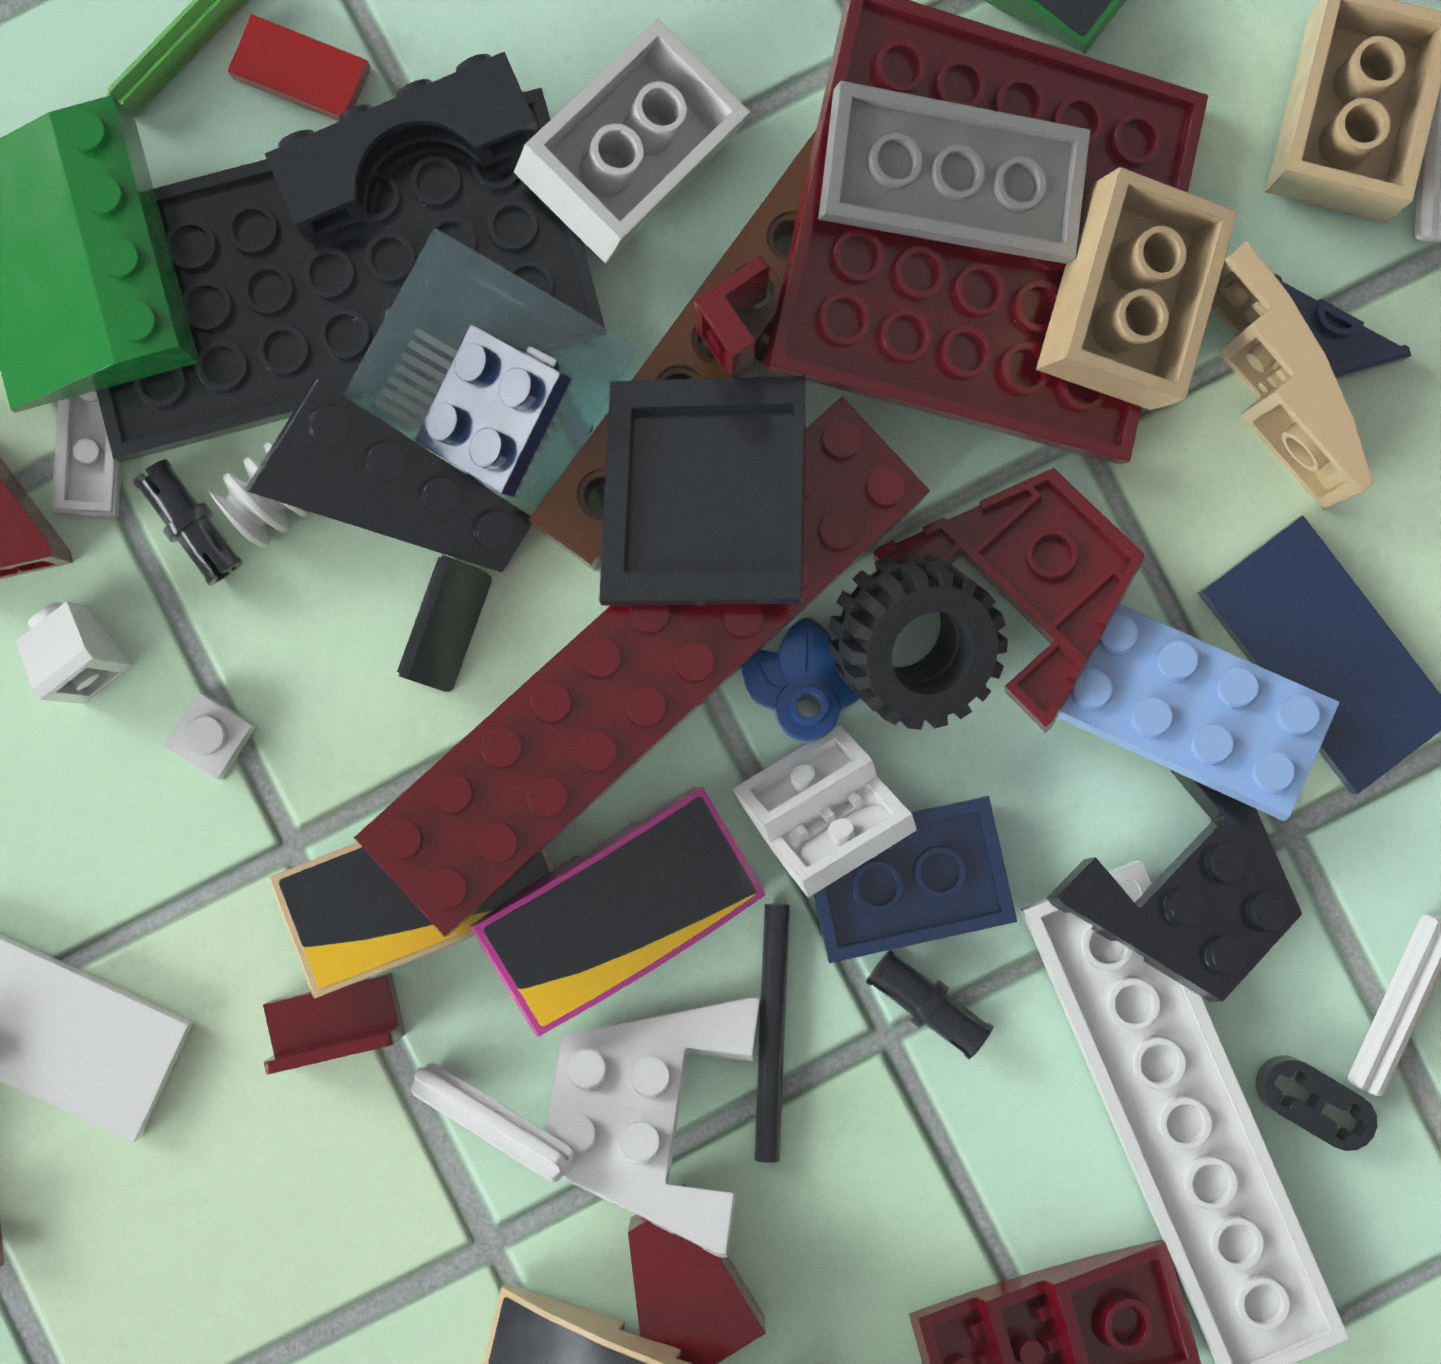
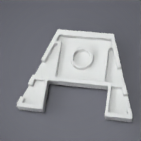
[545,998,760,1258]

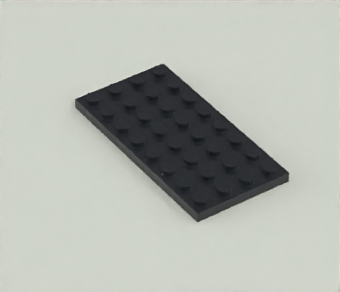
[96,87,607,462]

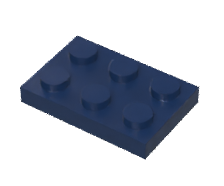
[813,796,1017,963]

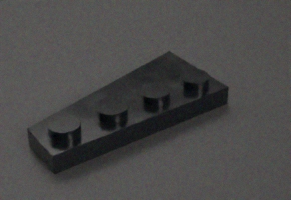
[245,379,532,573]

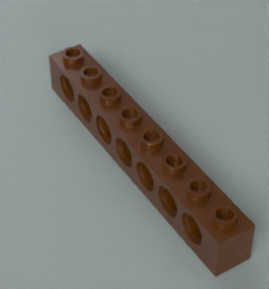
[529,130,816,571]

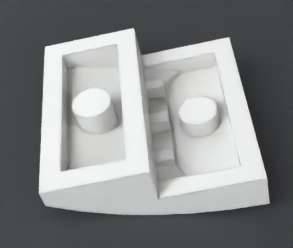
[733,724,917,898]

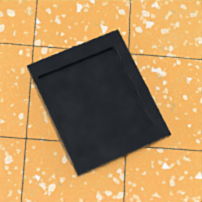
[599,376,806,606]

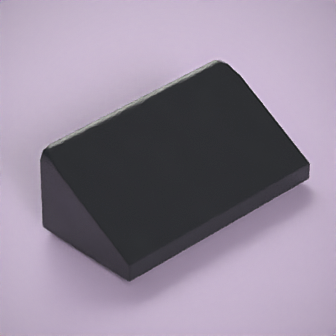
[397,555,492,692]

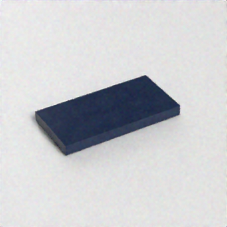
[1198,515,1441,794]

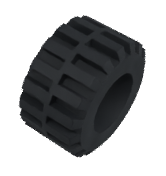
[828,552,1008,730]

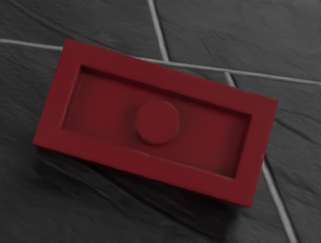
[694,255,770,378]
[263,973,406,1075]

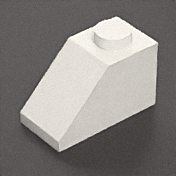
[16,601,133,704]

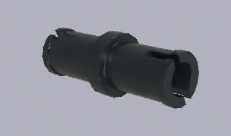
[133,459,243,586]
[865,950,994,1060]

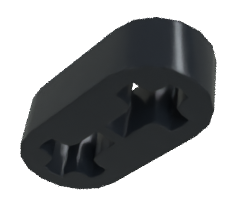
[1256,1055,1377,1151]

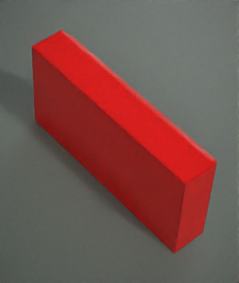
[227,14,371,120]

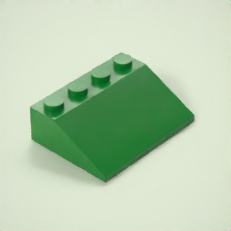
[0,95,200,413]

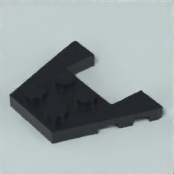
[1046,770,1302,1002]

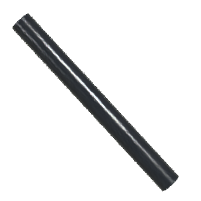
[754,903,790,1163]

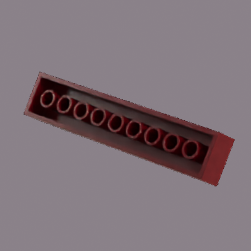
[354,396,930,937]

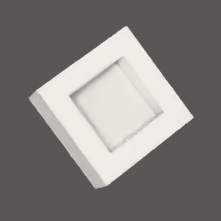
[163,692,257,779]

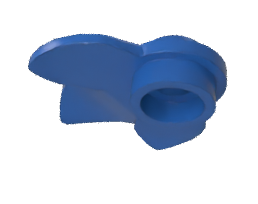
[742,617,860,742]

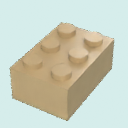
[1265,0,1441,223]
[1036,167,1238,410]

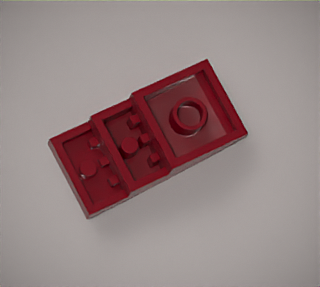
[909,1239,1201,1364]

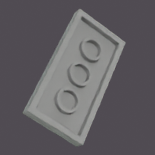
[818,81,1090,264]

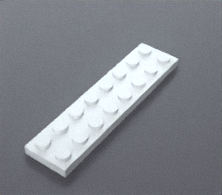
[1021,859,1349,1364]

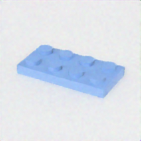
[1058,604,1340,822]

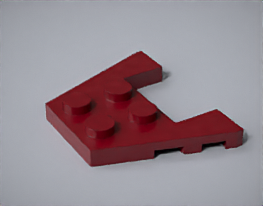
[873,468,1145,733]

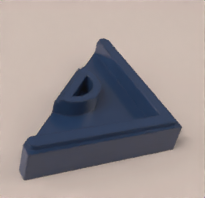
[1274,274,1412,379]

